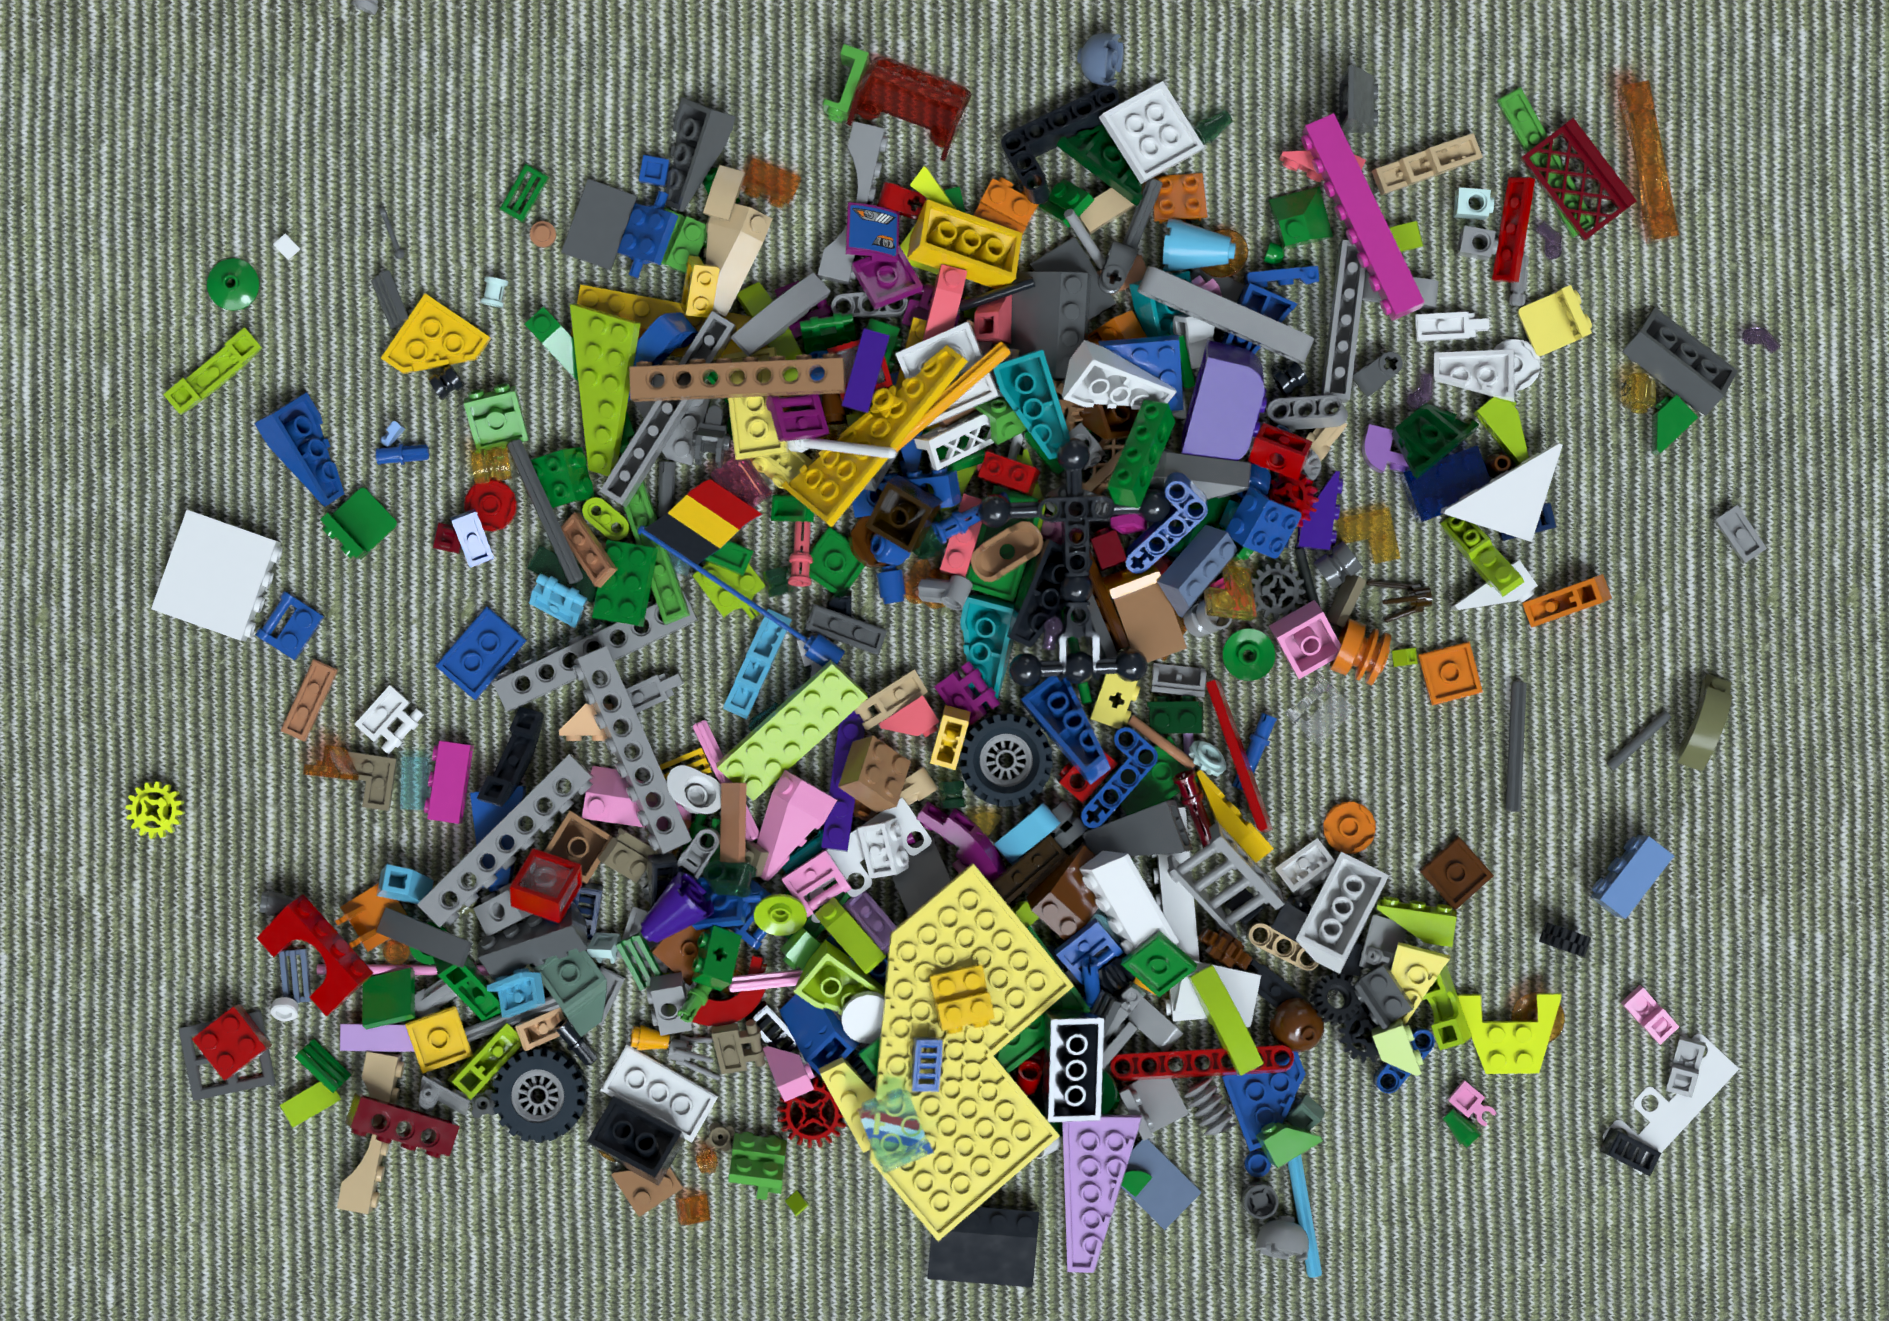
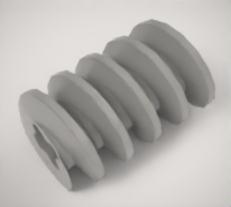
[1184,1076,1236,1136]

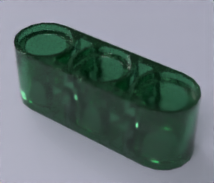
[526,545,598,603]

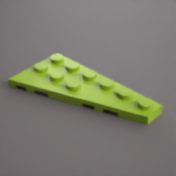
[570,303,640,477]

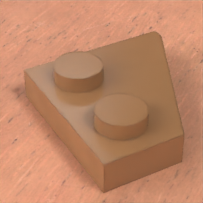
[611,1166,684,1217]

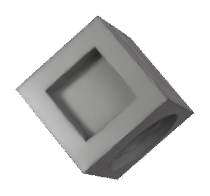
[1456,226,1498,261]
[1069,423,1105,470]

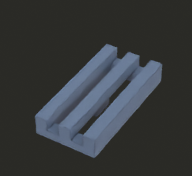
[279,949,312,1003]

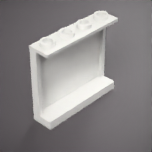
[151,510,282,641]

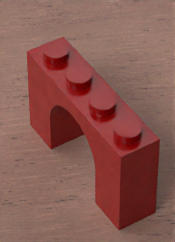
[257,894,374,1017]

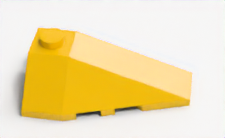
[1195,769,1274,863]

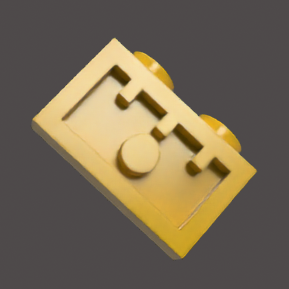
[681,256,720,318]

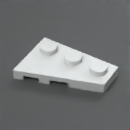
[1434,349,1515,402]

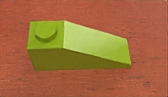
[1473,397,1529,466]
[814,896,886,975]
[447,1023,522,1100]

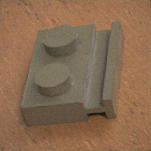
[598,828,658,883]

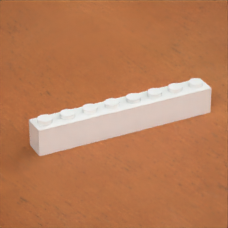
[1152,807,1205,1021]

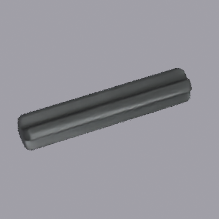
[1122,178,1163,250]

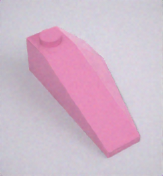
[582,766,692,833]
[757,770,837,881]

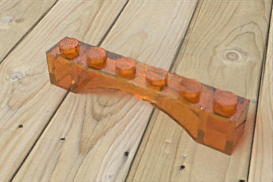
[1617,80,1679,244]

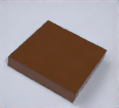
[1419,836,1494,910]

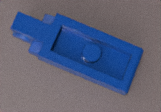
[1244,266,1319,288]

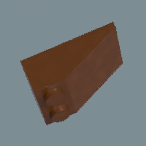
[1026,844,1099,941]

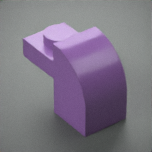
[1361,424,1410,473]

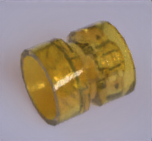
[470,445,512,484]

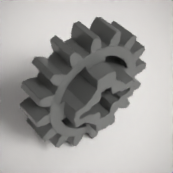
[1247,563,1306,620]

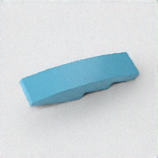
[723,609,792,719]

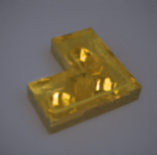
[1337,507,1401,565]
[1204,565,1257,621]

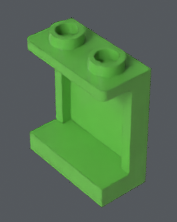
[822,44,870,123]

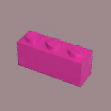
[424,741,474,824]

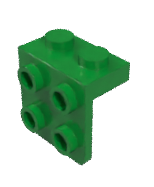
[530,447,595,509]
[320,488,397,560]

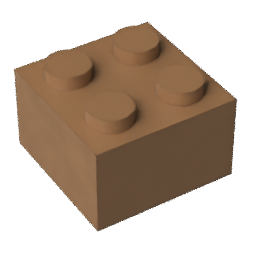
[838,736,911,813]
[543,811,613,884]

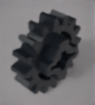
[1337,1006,1380,1063]

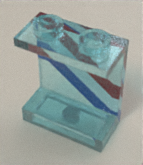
[857,1088,934,1173]

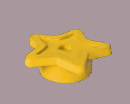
[870,386,901,418]

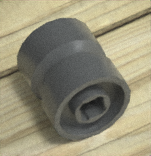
[1313,541,1363,589]
[1050,800,1088,849]
[1241,1180,1279,1219]

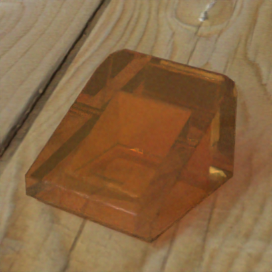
[675,1194,711,1225]

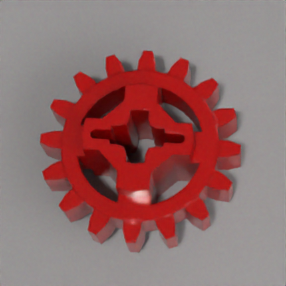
[1268,474,1319,527]

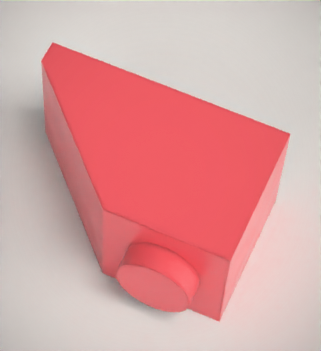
[879,695,940,738]

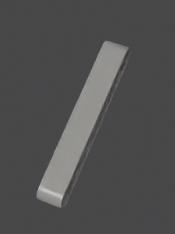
[1137,266,1314,364]

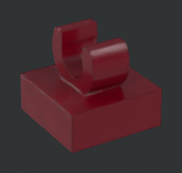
[433,523,461,554]

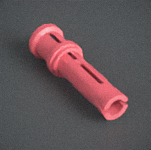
[788,522,813,587]

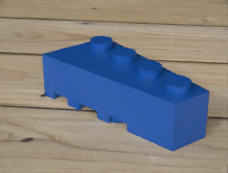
[1021,676,1111,785]

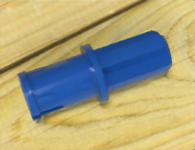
[376,444,430,465]

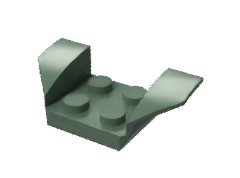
[529,948,607,1037]

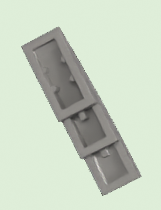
[731,272,831,357]

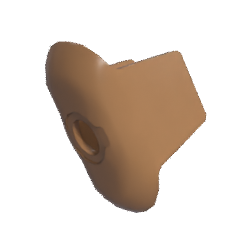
[971,521,1044,582]

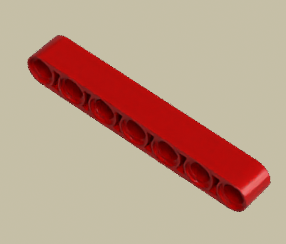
[1110,1045,1294,1081]

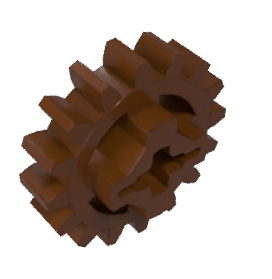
[1198,928,1252,970]

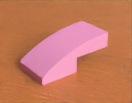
[1621,985,1679,1045]

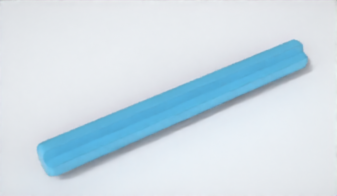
[1287,1154,1322,1278]

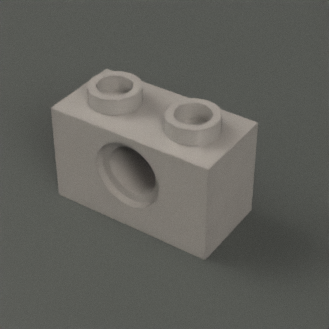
[473,883,532,936]
[646,972,692,1036]

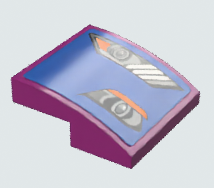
[846,202,900,262]

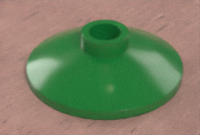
[207,258,260,311]
[1222,628,1275,681]

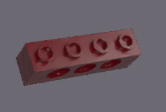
[345,1093,460,1158]

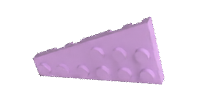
[1063,1115,1143,1273]

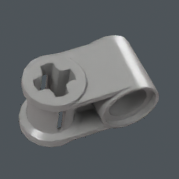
[678,828,720,879]

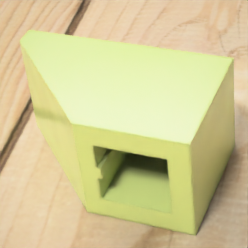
[1372,1018,1424,1076]

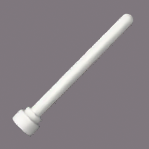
[787,438,896,459]

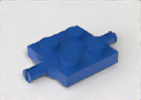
[617,191,678,279]
[692,873,764,930]

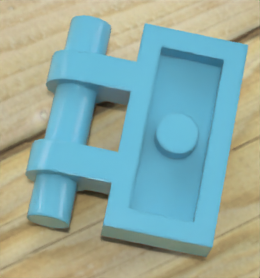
[529,573,587,628]

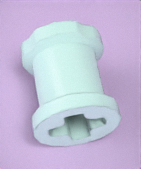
[480,276,508,308]

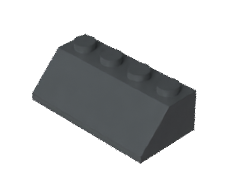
[1622,307,1738,416]

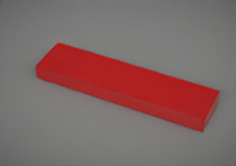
[1492,177,1535,283]

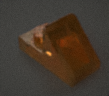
[303,745,359,781]

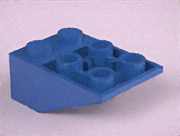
[779,994,860,1076]

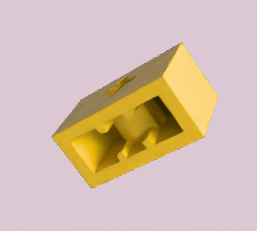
[930,705,971,770]

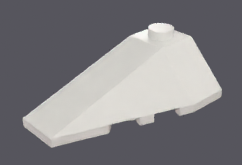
[1062,340,1176,410]

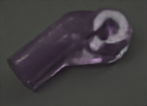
[1535,221,1562,260]
[1406,374,1433,409]
[1042,617,1063,650]

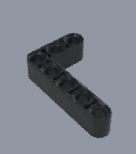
[1001,85,1121,204]

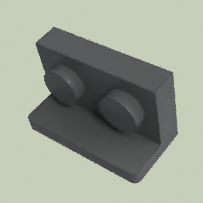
[1354,963,1414,1029]

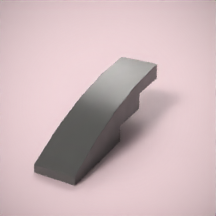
[376,907,473,968]

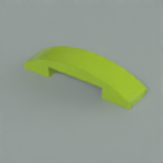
[736,282,802,382]
[163,327,262,415]

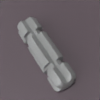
[1510,255,1529,307]

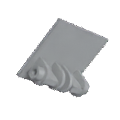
[1359,915,1406,971]
[418,1076,470,1116]

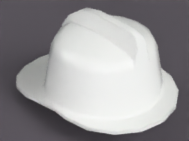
[666,765,721,814]

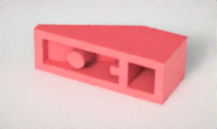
[922,264,967,341]

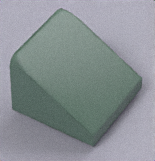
[1286,1095,1325,1130]

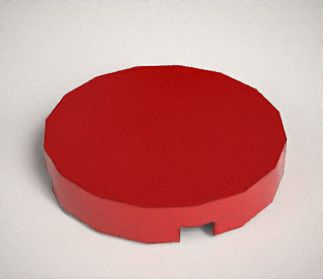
[464,479,518,532]

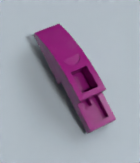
[916,801,1006,882]

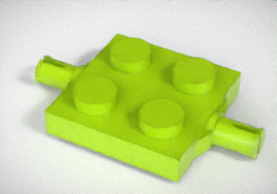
[692,562,766,620]

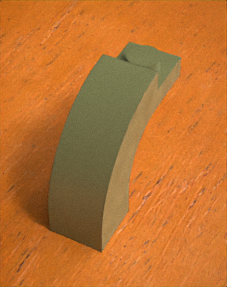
[1677,674,1733,771]

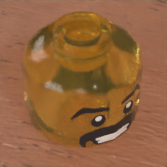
[1621,373,1656,414]

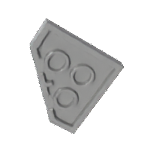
[634,375,711,466]

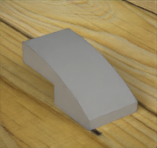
[1666,1036,1706,1098]

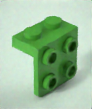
[974,396,1027,445]

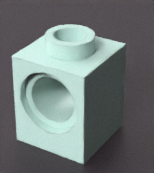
[1453,187,1494,220]

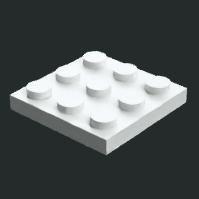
[1099,81,1204,184]
[895,322,1000,427]

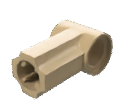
[1305,411,1347,462]
[899,767,938,806]

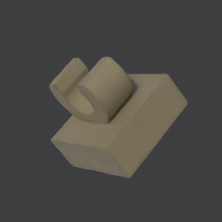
[734,841,769,876]

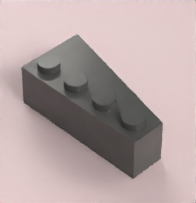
[478,902,588,981]

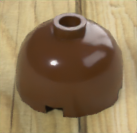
[1270,997,1324,1053]

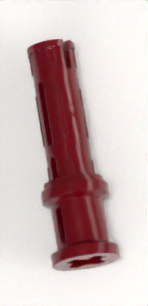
[1173,770,1212,848]

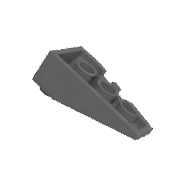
[1147,452,1251,508]

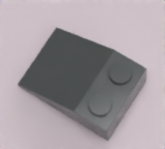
[1339,65,1378,133]

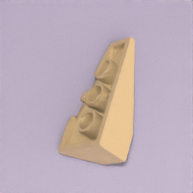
[704,204,772,317]

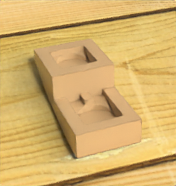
[703,165,745,222]

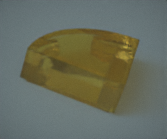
[969,812,1002,837]

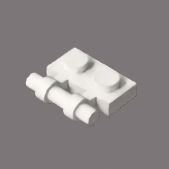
[354,685,424,754]

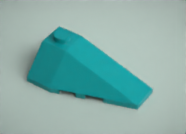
[1129,271,1192,337]

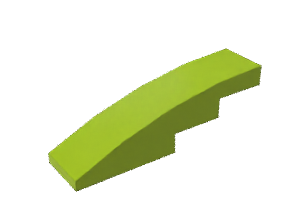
[1188,964,1264,1076]

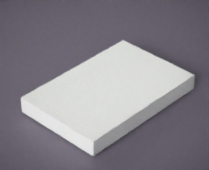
[1173,961,1261,1027]

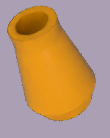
[630,1024,670,1051]

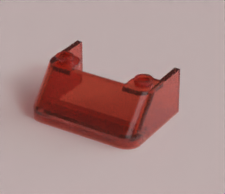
[846,57,972,161]

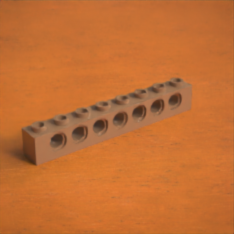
[629,354,846,402]

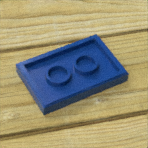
[435,606,527,700]

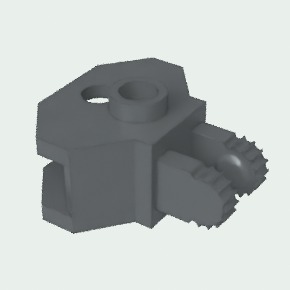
[692,405,731,468]

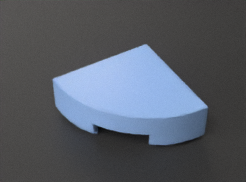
[381,421,405,448]

